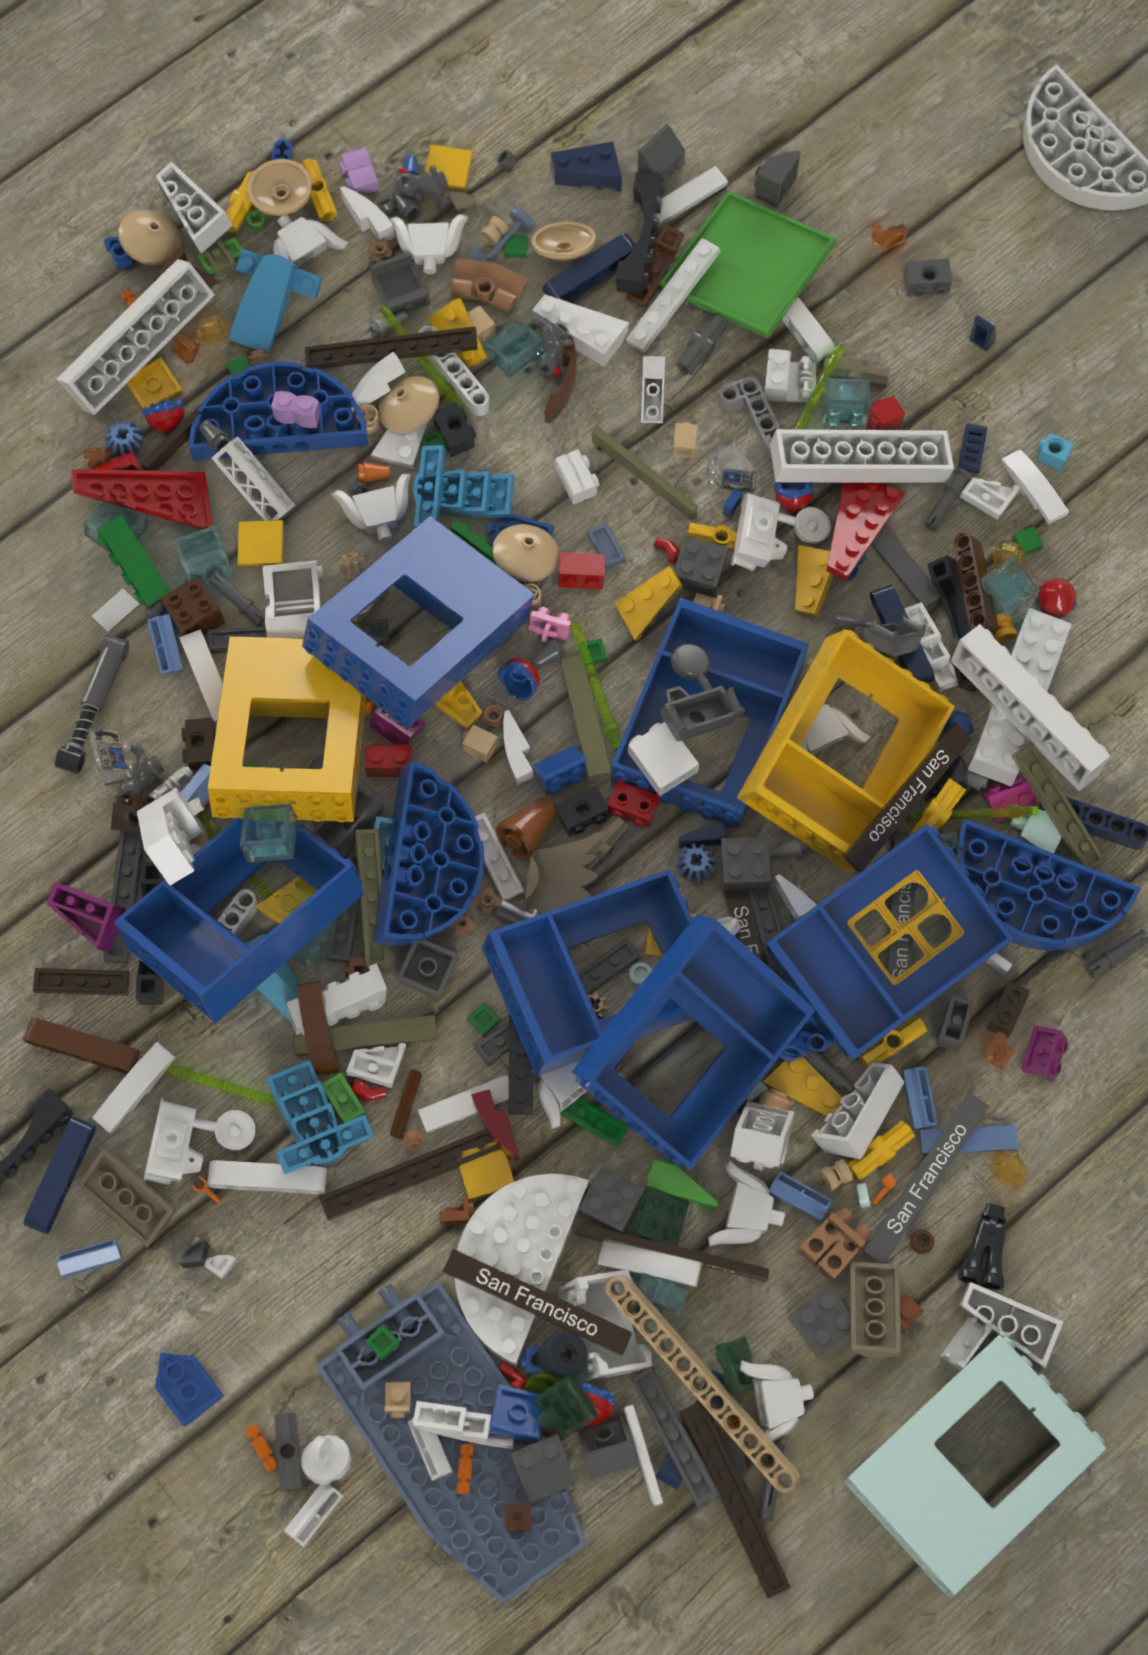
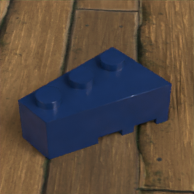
[551,141,622,192]

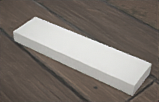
[657,166,728,227]
[475,812,525,902]
[418,1075,509,1133]
[624,1405,663,1507]

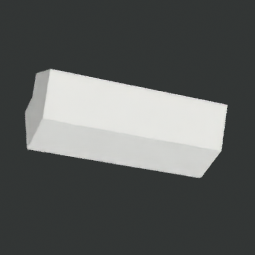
[408,1418,453,1481]
[284,1484,343,1547]

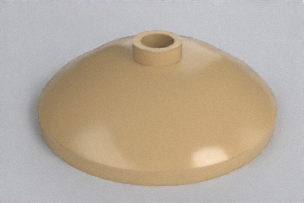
[248,159,312,216]
[118,210,182,266]
[532,222,596,261]
[377,376,439,433]
[492,524,560,582]

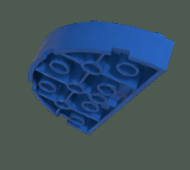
[189,362,368,460]
[373,760,484,946]
[955,818,1141,951]

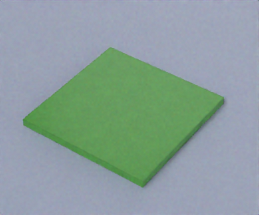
[658,191,837,339]

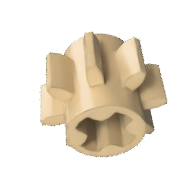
[338,553,366,579]
[587,991,608,1019]

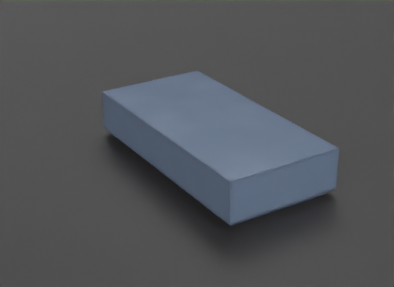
[586,522,626,571]

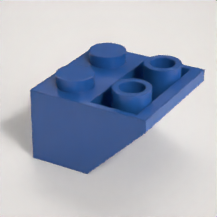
[532,745,586,796]

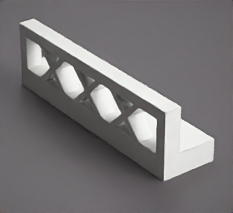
[212,437,296,521]

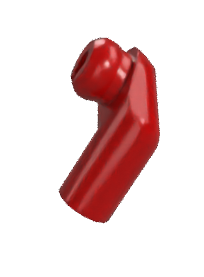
[654,537,680,564]
[352,1079,387,1102]
[499,1361,528,1390]

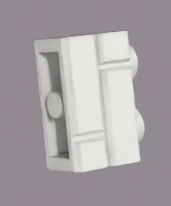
[764,349,791,402]
[555,449,599,504]

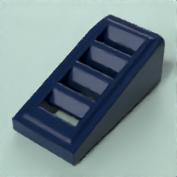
[969,315,996,351]
[957,423,987,473]
[678,821,726,849]

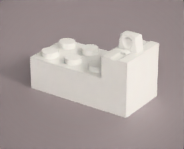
[137,787,204,885]
[730,1101,794,1170]

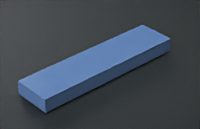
[919,1125,1018,1155]

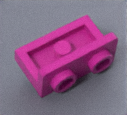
[981,776,1038,823]

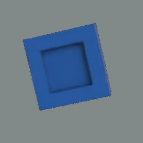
[723,488,743,518]

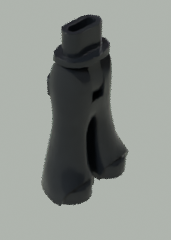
[957,1203,1006,1290]

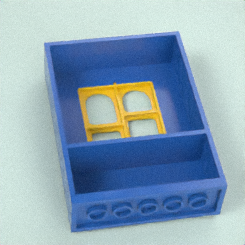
[763,824,1014,1060]

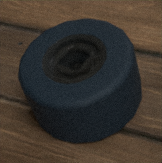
[538,1331,588,1379]

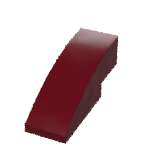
[471,1089,520,1161]

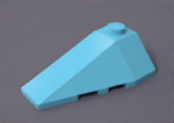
[246,934,299,1024]

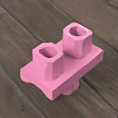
[528,606,571,643]

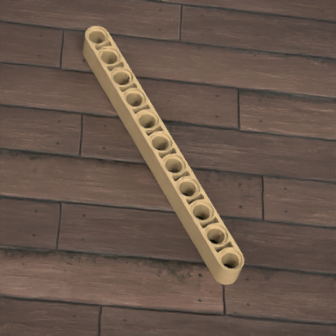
[606,1275,800,1493]

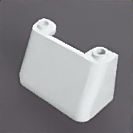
[558,1269,652,1383]

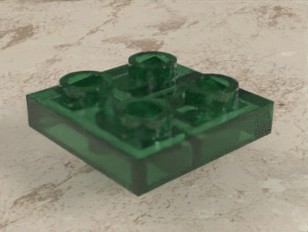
[633,1186,690,1246]
[715,1337,754,1394]
[534,1373,600,1441]

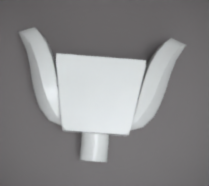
[273,214,348,266]
[389,214,468,274]
[331,474,411,542]
[800,704,871,755]
[536,1061,588,1129]
[708,1160,785,1247]
[740,1360,814,1446]

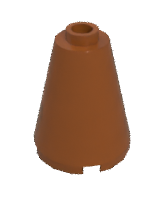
[495,798,557,860]

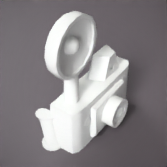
[730,493,831,572]
[143,1098,255,1186]

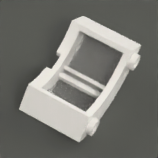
[262,560,323,639]

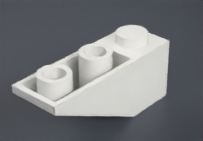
[641,356,665,423]

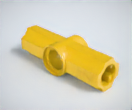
[301,158,337,222]
[226,171,255,234]
[687,523,737,552]
[909,778,966,836]
[858,1014,928,1069]
[847,1120,915,1182]

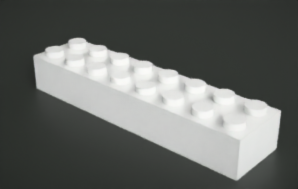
[57,259,215,415]
[770,429,954,483]
[968,608,1072,786]
[951,624,1110,791]

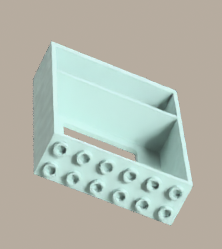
[844,1334,1106,1598]

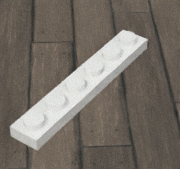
[626,238,721,353]

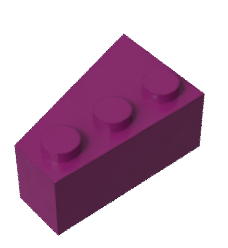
[47,882,126,953]

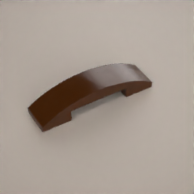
[626,225,684,308]
[545,336,576,423]
[297,981,340,1075]

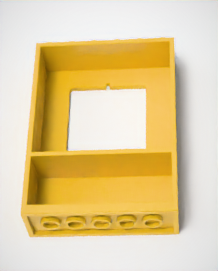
[736,629,955,873]
[208,637,366,822]

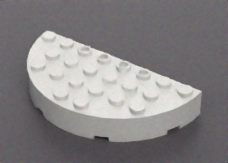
[1023,64,1148,210]
[455,1174,589,1367]

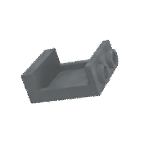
[370,252,430,316]

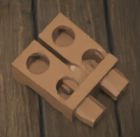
[797,1207,871,1283]

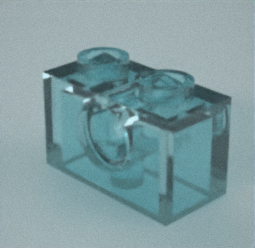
[638,1272,689,1316]

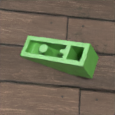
[646,1158,718,1211]

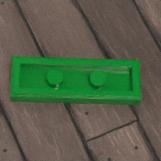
[560,1097,629,1148]

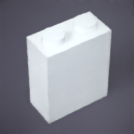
[628,722,699,796]

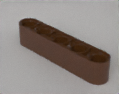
[954,532,998,635]
[23,1017,140,1074]

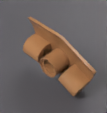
[452,259,528,313]

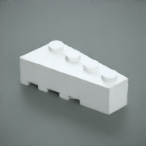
[156,162,233,254]
[532,295,629,367]
[286,963,387,1035]
[811,1062,904,1159]
[959,1282,1063,1368]

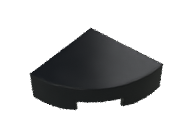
[179,1241,210,1268]

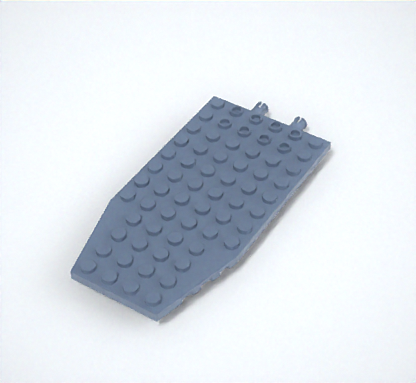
[316,1281,587,1605]

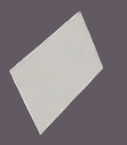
[92,588,139,632]

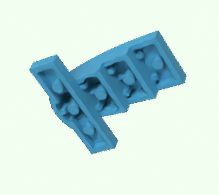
[228,249,323,354]
[413,445,515,528]
[265,1060,374,1175]

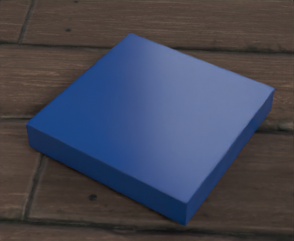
[489,1384,546,1443]

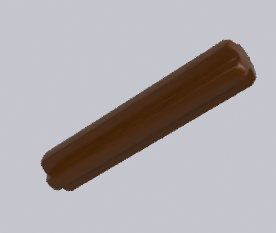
[390,1069,422,1139]

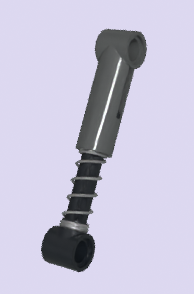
[55,635,130,774]

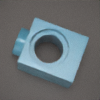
[1037,433,1074,471]

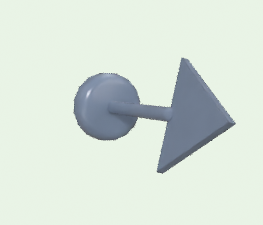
[470,206,536,263]

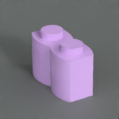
[339,147,379,195]
[271,391,321,428]

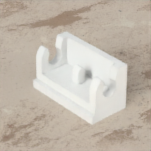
[940,1316,992,1371]

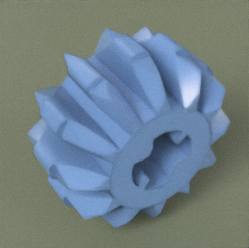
[105,419,143,456]
[676,843,716,883]

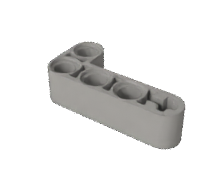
[719,377,780,460]

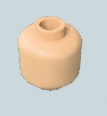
[758,1088,791,1110]

